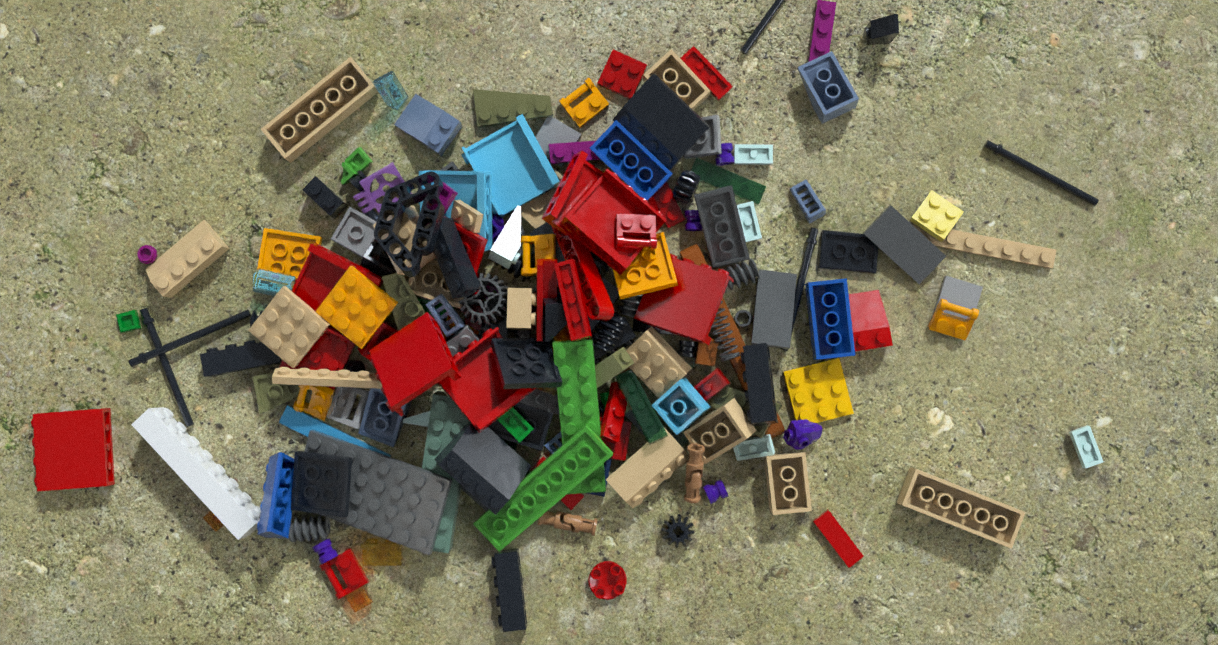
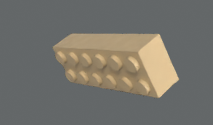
[261,57,379,163]
[896,467,1026,549]

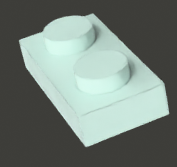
[734,144,773,165]
[737,201,762,242]
[1069,425,1103,469]
[733,434,775,461]

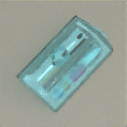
[372,71,408,110]
[253,269,295,296]

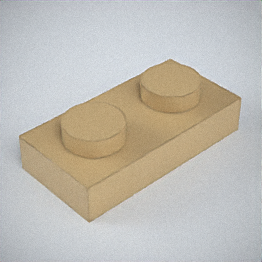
[451,200,484,233]

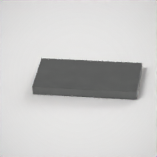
[694,185,750,268]
[863,205,946,284]
[751,269,797,349]

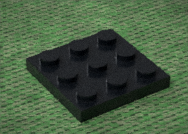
[491,337,562,389]
[291,451,352,517]

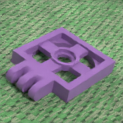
[353,162,412,213]

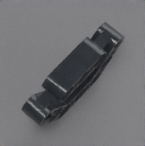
[374,171,445,277]

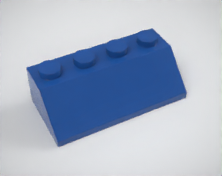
[589,120,673,201]
[805,278,855,360]
[257,452,294,538]

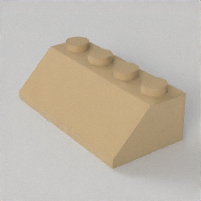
[146,220,229,298]
[606,428,689,508]

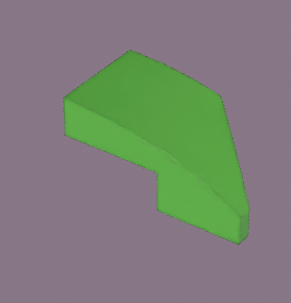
[341,147,373,185]

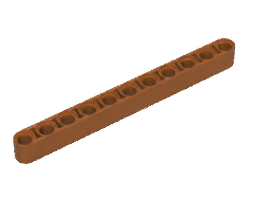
[679,244,785,439]

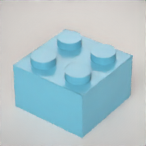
[652,378,710,435]

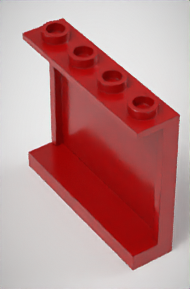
[542,150,603,256]
[560,169,667,275]
[291,243,383,343]
[634,254,734,345]
[369,312,461,416]
[438,327,536,433]
[31,408,115,492]

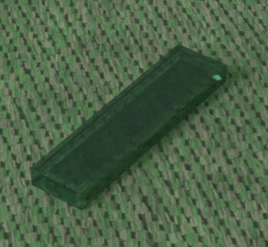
[691,157,766,205]
[615,369,668,445]

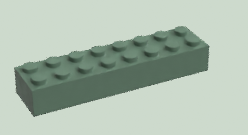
[422,391,469,553]

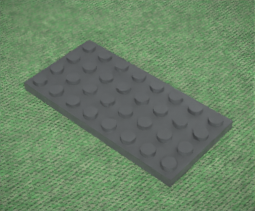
[305,430,453,555]

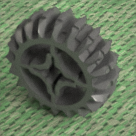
[458,273,508,325]

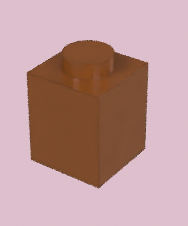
[694,339,718,367]

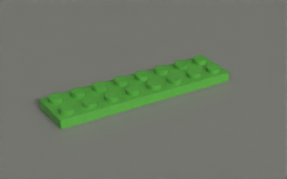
[553,339,606,494]
[473,424,613,552]

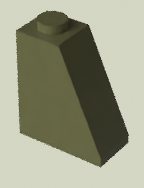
[595,347,634,388]

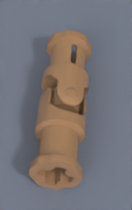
[684,443,705,503]
[538,511,598,536]

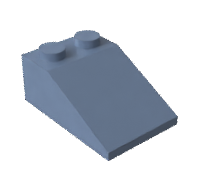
[797,51,859,124]
[394,94,463,157]
[358,388,413,447]

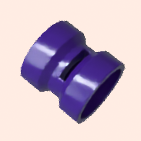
[715,143,735,166]
[685,210,703,231]
[703,479,729,504]
[312,538,338,564]

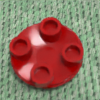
[588,561,627,600]

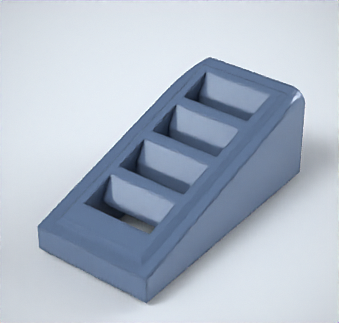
[790,180,826,223]
[426,294,466,337]

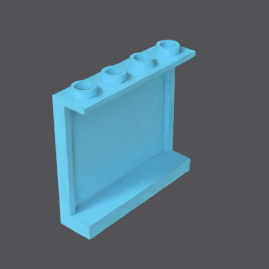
[461,114,560,217]
[419,170,492,251]

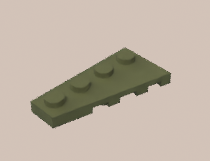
[473,89,553,128]
[382,273,425,331]
[253,372,311,414]
[707,386,782,438]

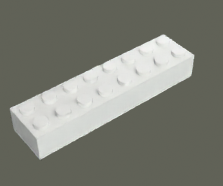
[131,407,261,540]

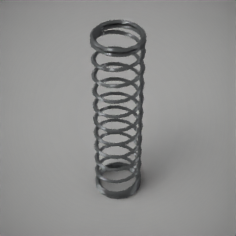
[711,301,741,362]

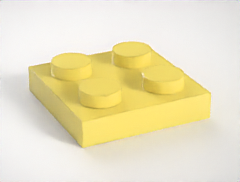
[910,191,963,242]

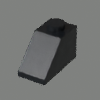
[864,14,899,45]
[543,298,567,342]

